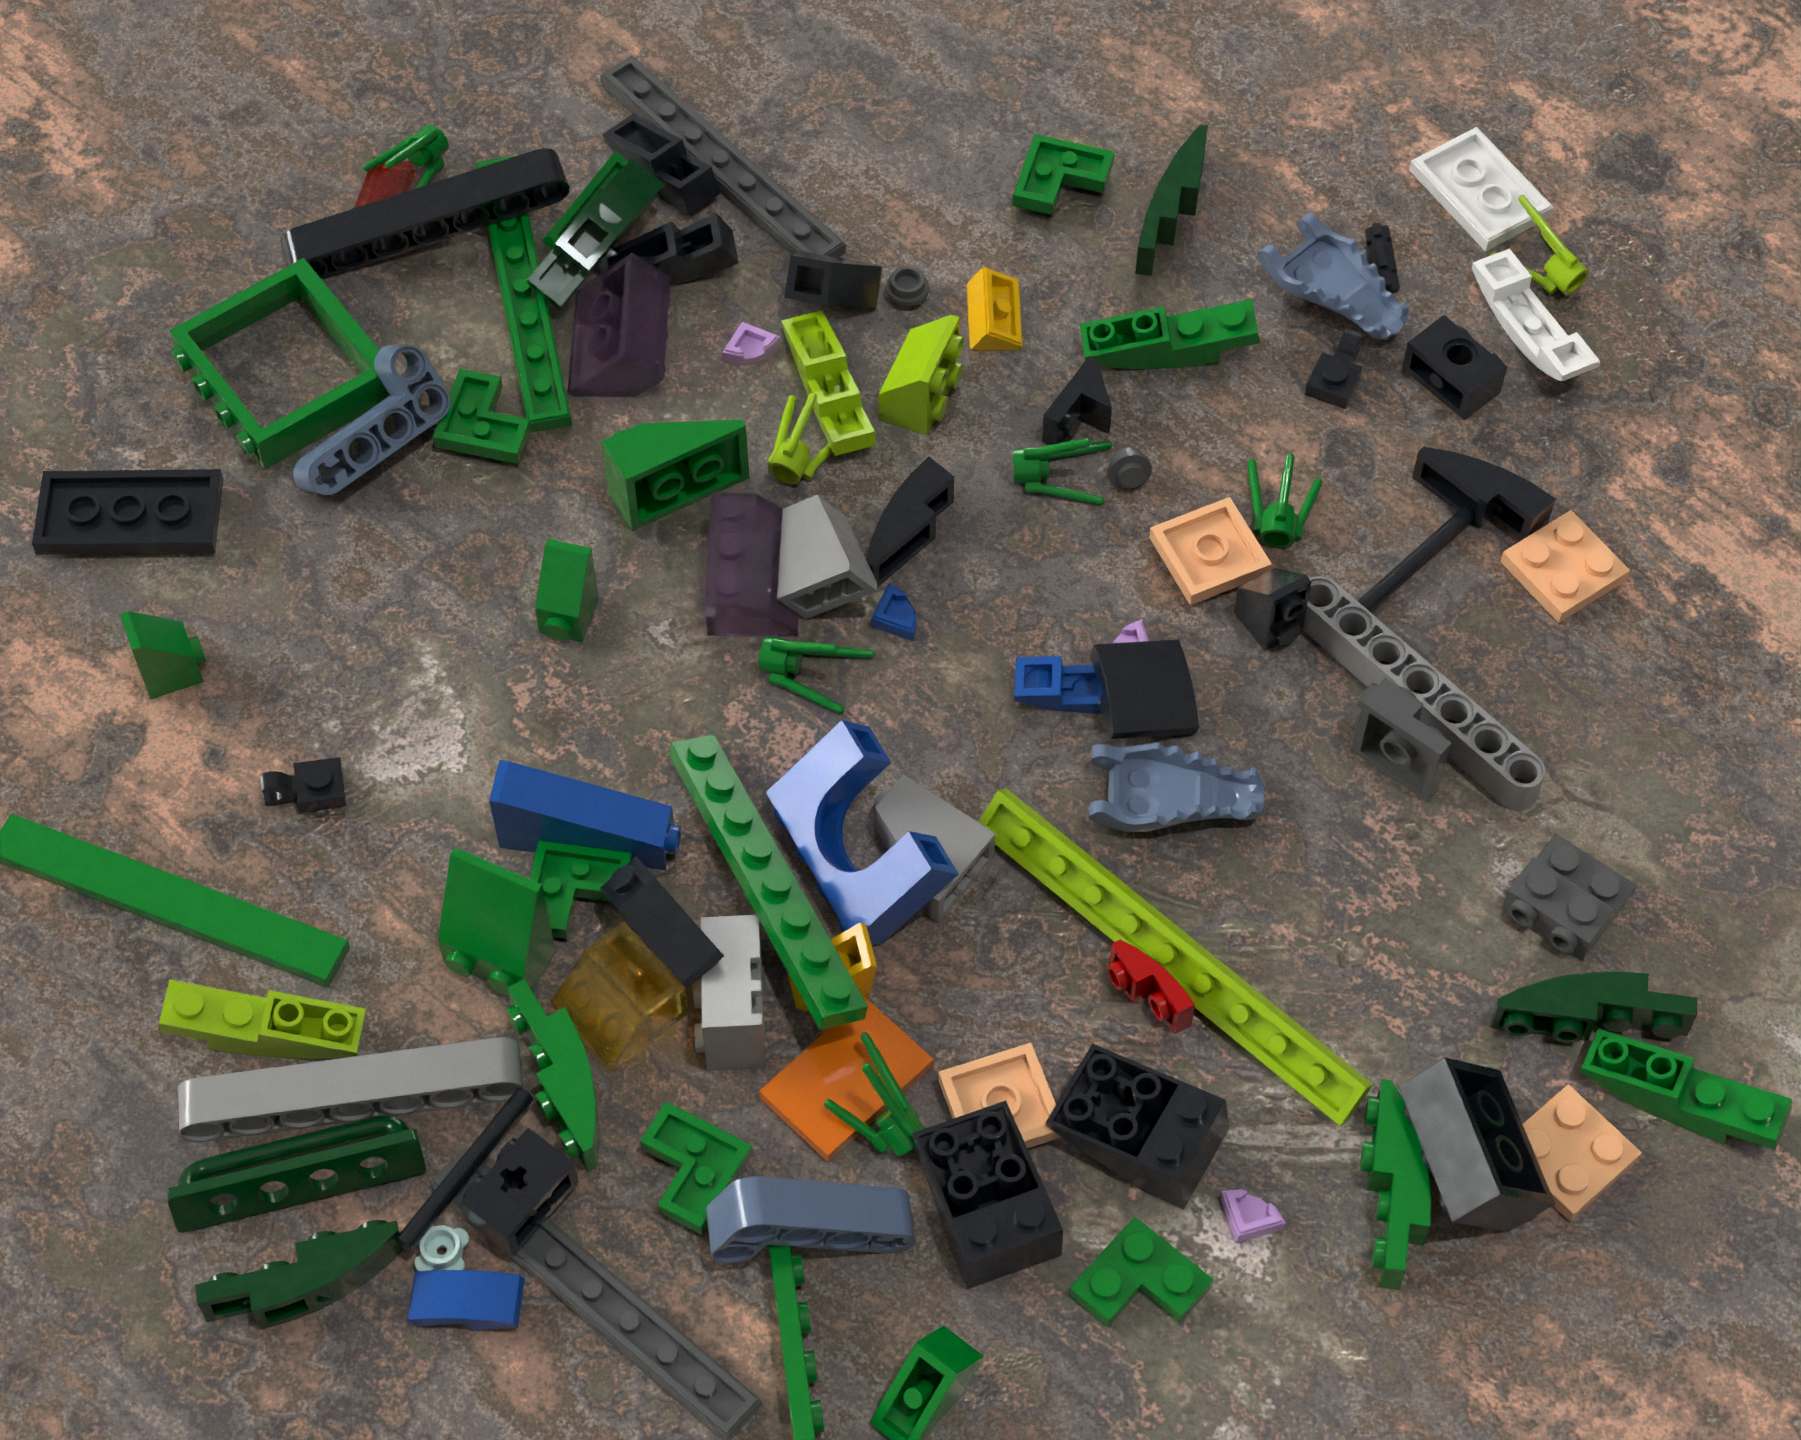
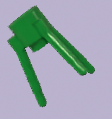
[363,124,449,189]
[1013,438,1113,505]
[1247,453,1323,548]
[758,636,875,714]
[824,1032,925,1157]

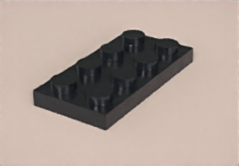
[32,469,224,555]

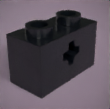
[461,1128,579,1257]

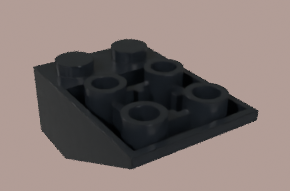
[1046,1043,1229,1209]
[912,1100,1063,1289]

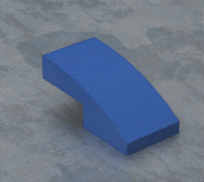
[1014,656,1102,713]
[408,1270,525,1331]

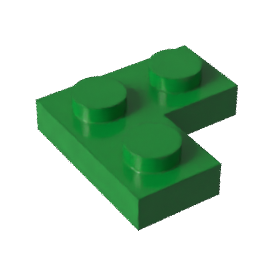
[1012,134,1115,215]
[433,369,532,464]
[529,840,633,939]
[640,1101,753,1235]
[1069,1216,1214,1327]

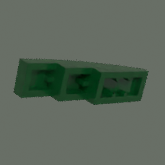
[1135,124,1208,276]

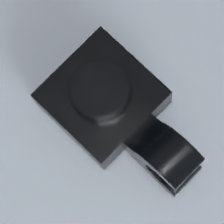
[1305,328,1363,409]
[260,757,346,813]

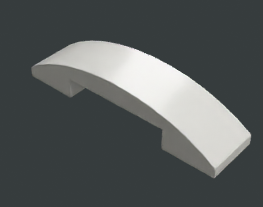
[1472,249,1600,382]

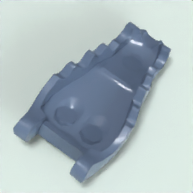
[1258,213,1409,340]
[1089,743,1265,832]

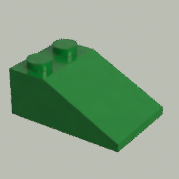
[601,419,750,531]
[438,847,556,996]

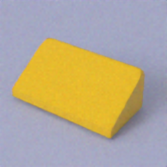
[967,266,1023,351]

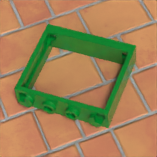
[169,258,390,469]

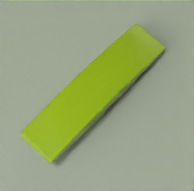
[781,310,877,456]

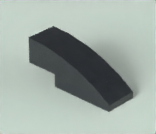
[602,113,720,215]
[600,213,739,292]
[1412,447,1556,541]
[866,456,954,588]

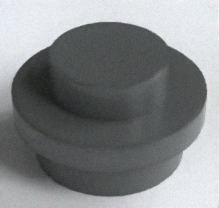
[886,266,929,306]
[1107,447,1152,489]

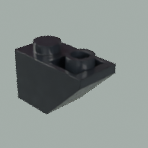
[784,251,883,309]
[1234,568,1312,651]

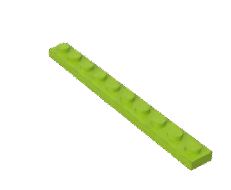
[978,788,1374,1126]

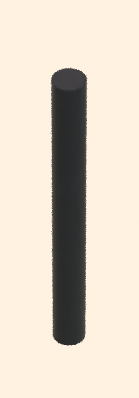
[1357,507,1475,612]
[395,1087,533,1252]

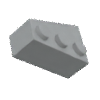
[693,915,766,1071]

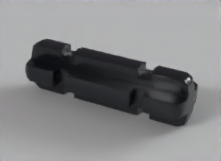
[1365,222,1400,294]

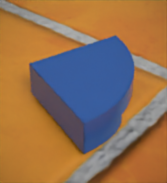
[871,584,917,641]

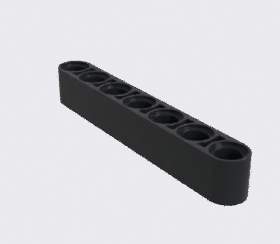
[280,148,570,280]

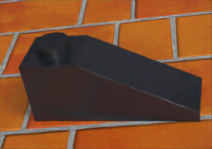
[600,857,724,989]

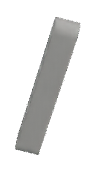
[1302,576,1546,811]
[178,1037,523,1142]

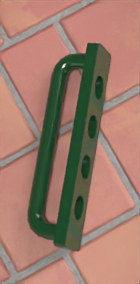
[167,1115,426,1233]

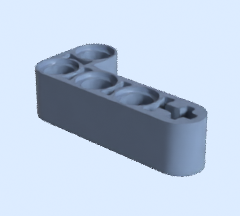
[293,345,450,495]
[706,1176,916,1263]

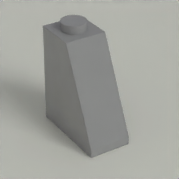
[777,494,877,619]
[873,774,995,924]

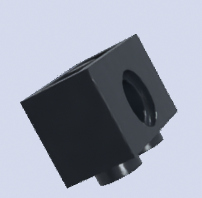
[1402,315,1507,421]

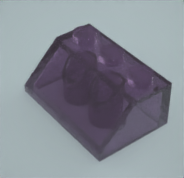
[567,253,671,397]
[705,493,799,637]

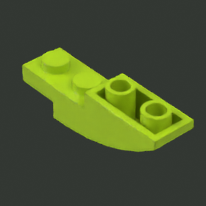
[158,979,366,1059]

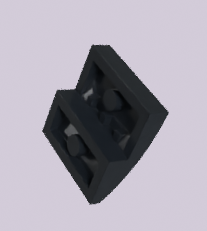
[1089,639,1199,739]

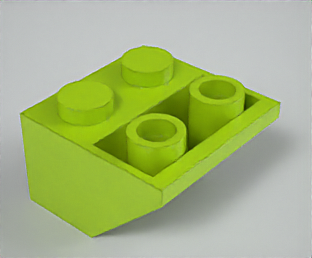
[878,315,964,436]

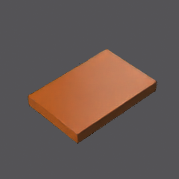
[759,996,934,1163]

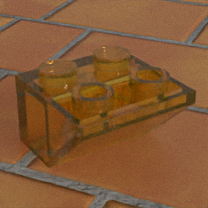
[551,921,688,1072]

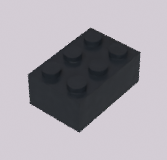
[1398,1057,1556,1232]

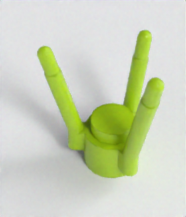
[1490,195,1590,296]
[767,393,833,485]

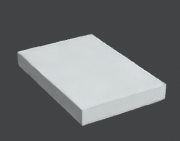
[1409,127,1554,252]

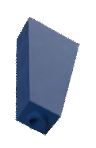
[489,760,681,870]

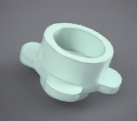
[415,1225,469,1271]

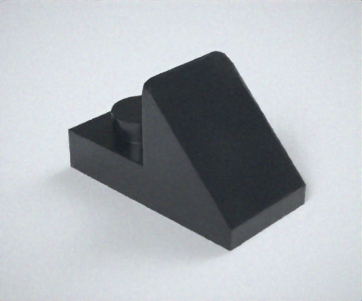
[1042,356,1112,445]

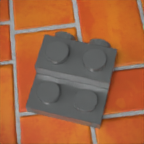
[1352,678,1452,803]
[1502,834,1637,961]

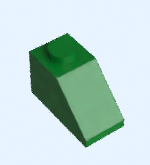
[535,538,599,643]
[120,611,207,699]
[869,1325,984,1440]

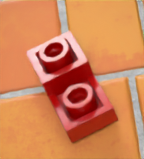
[1107,940,1195,1034]

